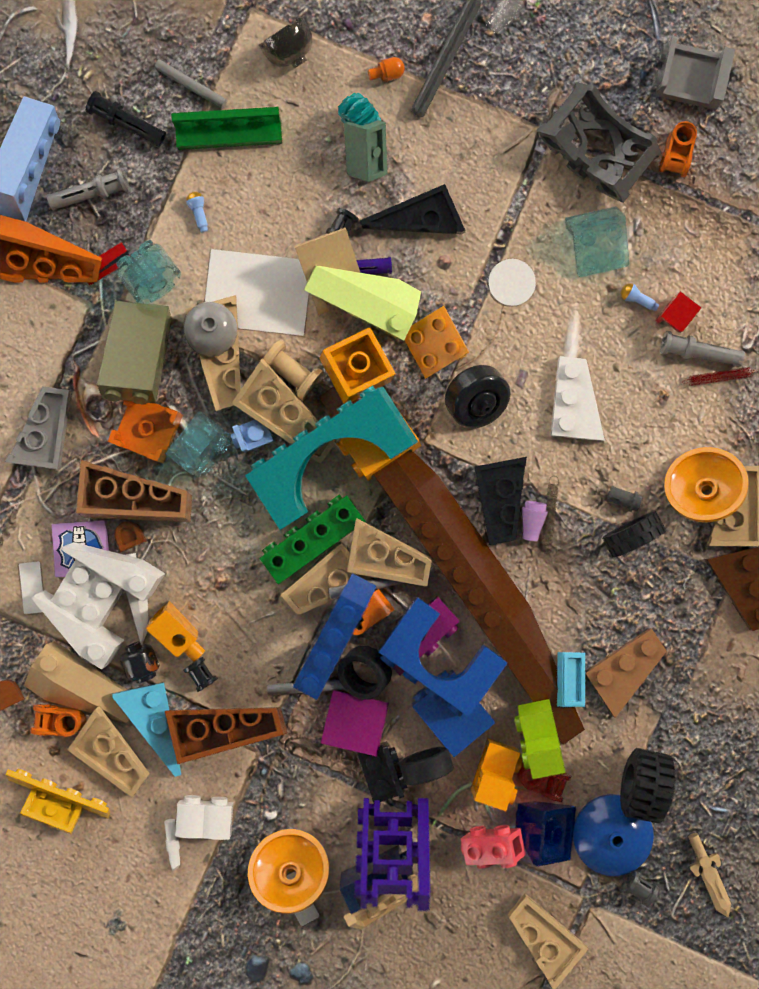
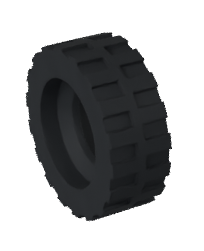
[602,511,666,558]

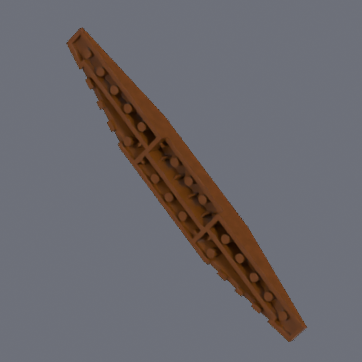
[319,386,585,745]

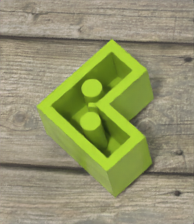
[514,699,566,779]

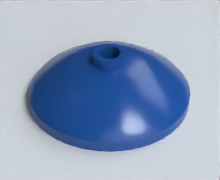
[573,794,654,876]

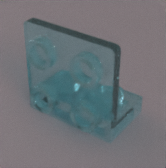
[565,206,630,277]

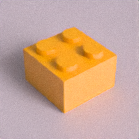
[320,327,396,404]

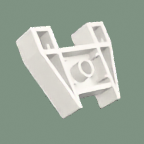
[32,542,165,669]

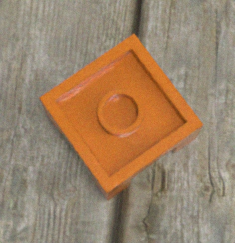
[107,400,183,463]

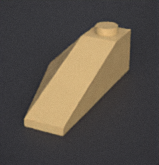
[24,641,130,723]

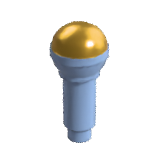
[186,192,208,233]
[621,283,659,311]

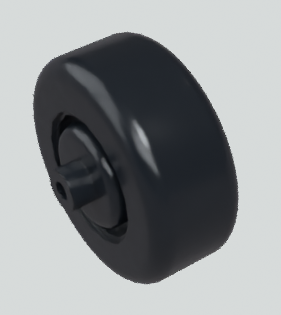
[445,365,511,429]

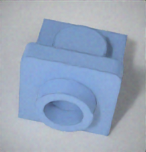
[230,420,274,453]

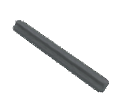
[412,0,481,117]

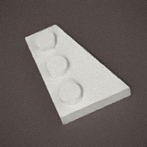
[550,356,605,441]

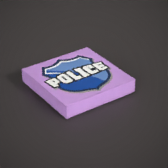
[52,520,109,577]

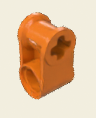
[659,121,697,178]
[353,589,395,635]
[30,704,86,737]

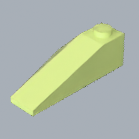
[304,266,421,341]

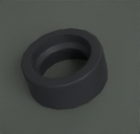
[338,645,392,700]
[399,747,454,785]

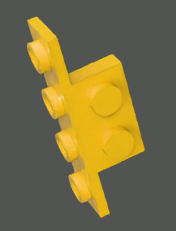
[6,769,110,835]

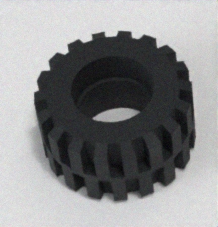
[620,748,675,824]

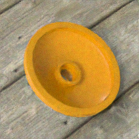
[664,447,748,522]
[248,829,330,914]

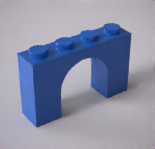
[293,573,376,700]
[379,597,507,717]

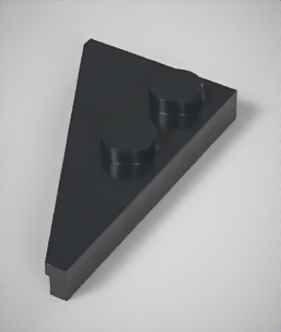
[360,184,465,234]

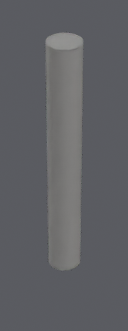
[154,59,227,109]
[267,679,345,696]

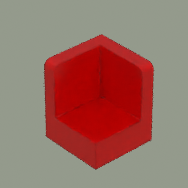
[655,291,701,333]

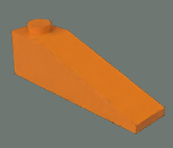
[0,215,102,283]

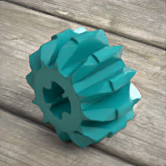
[338,93,381,126]

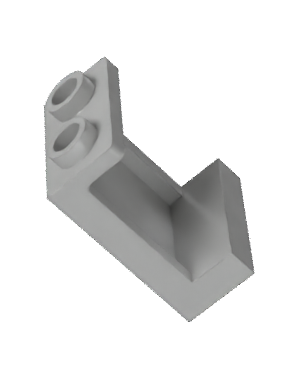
[653,36,735,110]

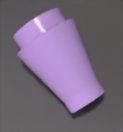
[522,501,548,541]

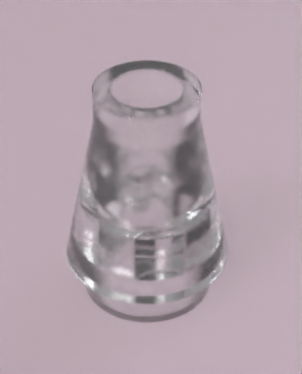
[486,0,525,34]

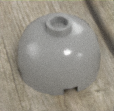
[183,302,238,357]

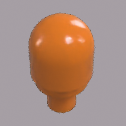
[368,57,405,82]

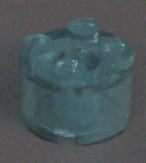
[116,240,181,303]

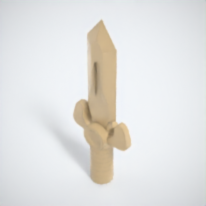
[688,833,731,918]

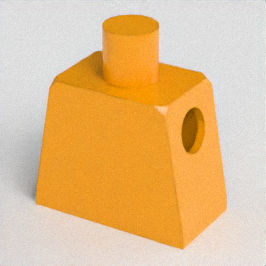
[146,601,205,662]

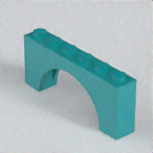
[245,386,418,530]

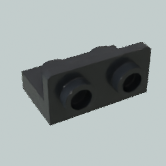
[357,741,408,804]

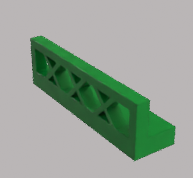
[171,107,283,150]

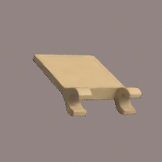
[294,228,360,315]

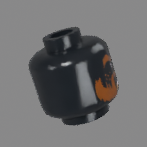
[120,641,160,683]

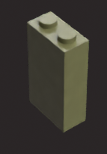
[97,301,172,405]

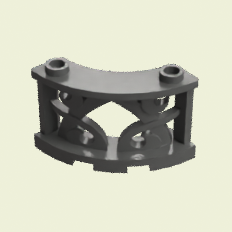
[536,82,662,203]

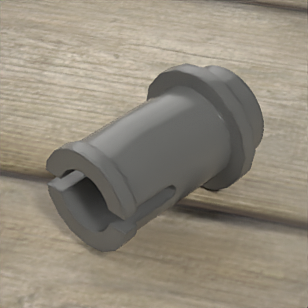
[606,486,642,512]

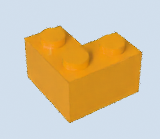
[470,738,523,811]

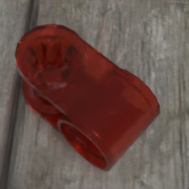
[516,762,572,802]

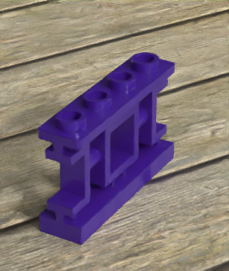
[355,798,430,911]

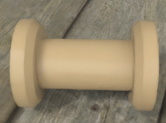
[263,339,324,402]

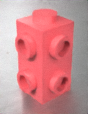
[460,825,526,869]

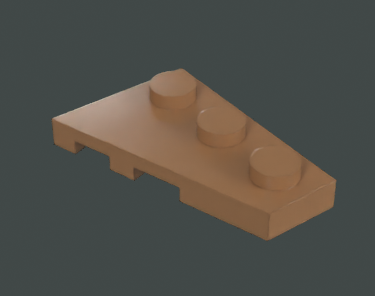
[585,628,667,718]

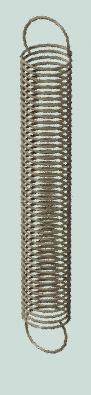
[542,476,559,554]

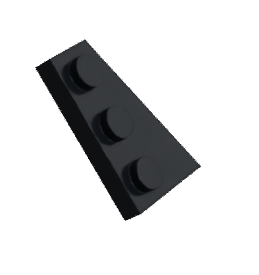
[474,457,527,545]

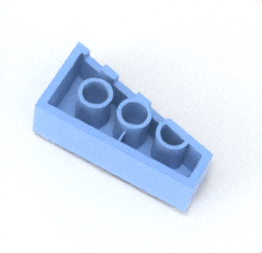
[0,96,60,222]

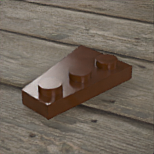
[704,547,759,631]

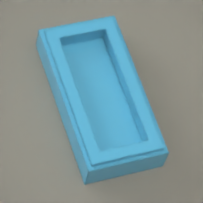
[557,652,585,707]

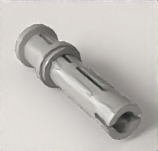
[47,167,130,211]
[660,331,745,368]

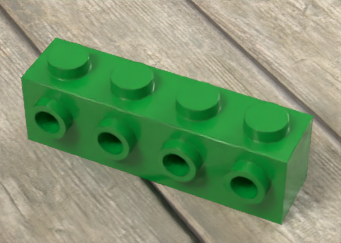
[259,494,366,584]

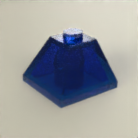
[515,801,576,867]

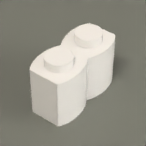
[175,795,233,840]

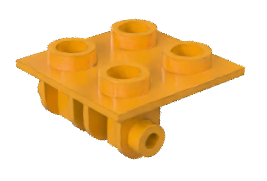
[404,306,469,379]

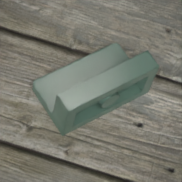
[344,120,388,182]

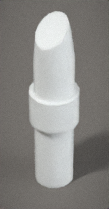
[164,819,180,871]

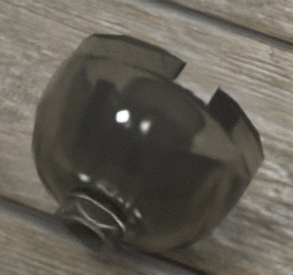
[259,16,313,69]

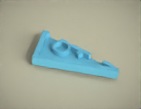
[112,682,181,777]

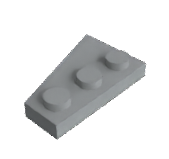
[5,386,72,470]

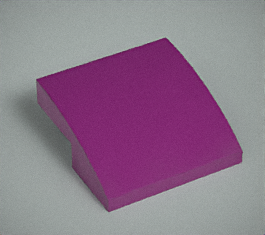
[321,690,389,756]

